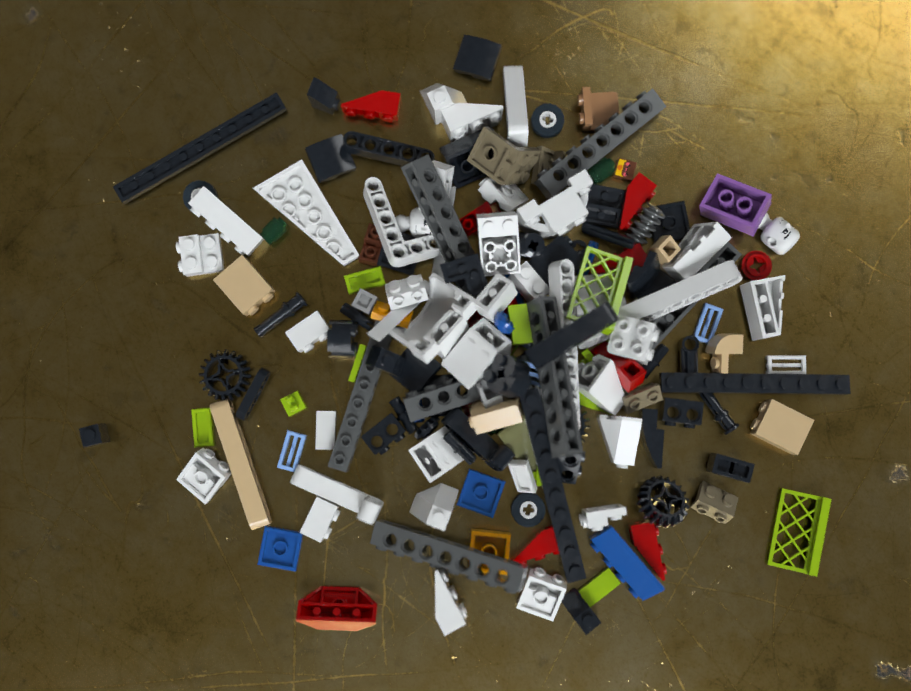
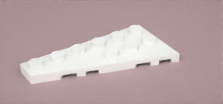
[253,159,359,266]

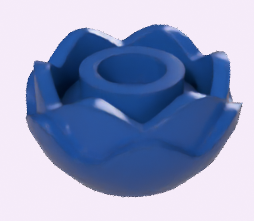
[494,311,515,334]

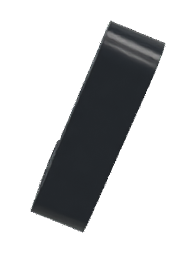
[441,407,515,471]

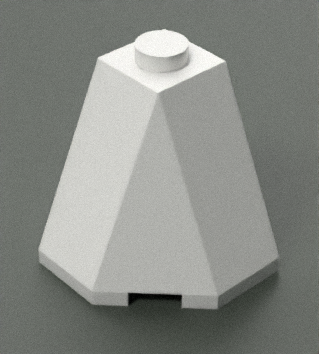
[420,83,467,125]
[578,355,625,416]
[597,414,642,469]
[409,483,459,531]

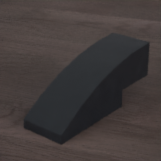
[639,408,664,469]

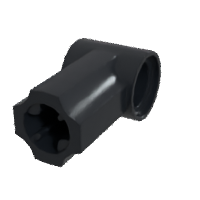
[678,335,699,373]

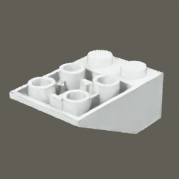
[441,103,503,142]
[476,211,521,276]
[441,317,511,390]
[408,426,474,483]
[435,568,468,636]

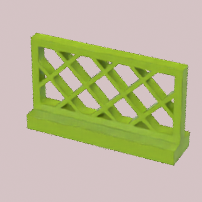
[565,246,633,335]
[767,488,832,577]

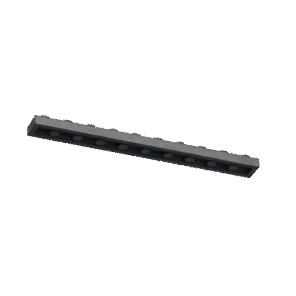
[113,92,287,204]
[659,372,851,395]
[519,387,586,583]

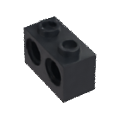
[659,397,704,429]
[361,413,406,455]
[556,442,585,484]
[706,453,755,483]

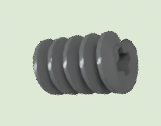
[625,201,665,244]

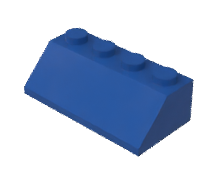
[589,524,665,601]

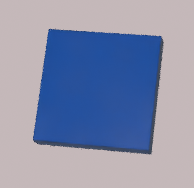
[457,468,506,518]
[257,525,303,572]

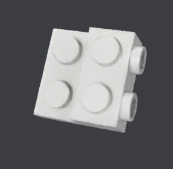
[478,177,529,212]
[176,233,225,277]
[385,274,428,311]
[176,448,232,505]
[579,504,627,531]
[516,567,567,621]

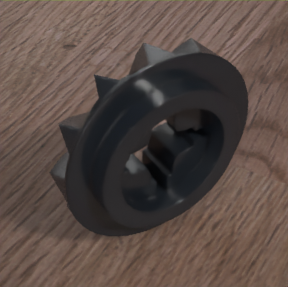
[414,416,440,440]

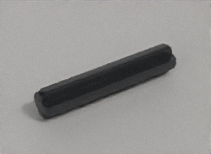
[581,222,636,249]

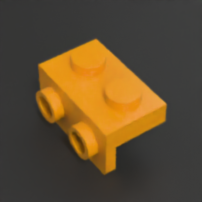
[371,300,414,329]

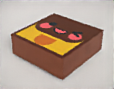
[613,158,637,182]

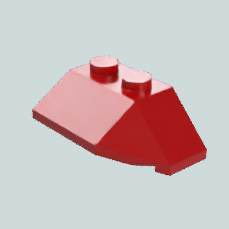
[296,586,377,631]

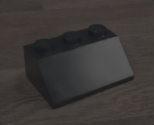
[439,126,494,189]

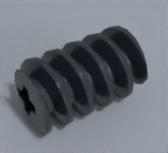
[519,232,545,258]

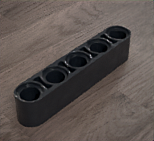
[343,131,435,166]
[525,302,619,370]

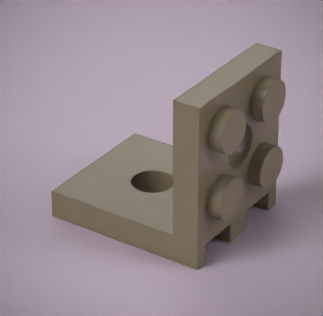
[467,126,541,185]

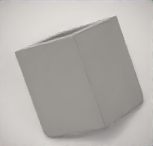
[352,288,379,315]
[475,378,504,409]

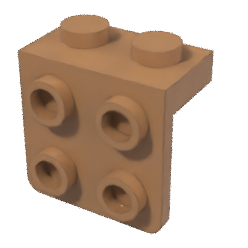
[577,87,619,131]

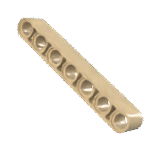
[210,398,272,530]

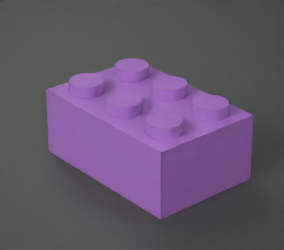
[699,173,772,236]

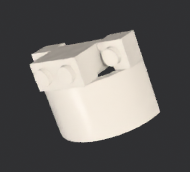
[516,170,594,239]
[388,273,477,364]

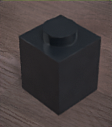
[79,423,110,447]

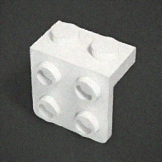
[607,315,660,365]

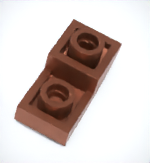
[359,223,382,267]

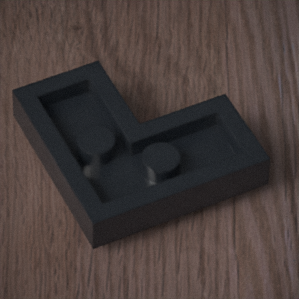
[440,253,487,296]

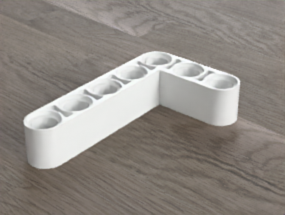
[503,66,528,147]
[363,177,440,267]
[290,464,384,524]

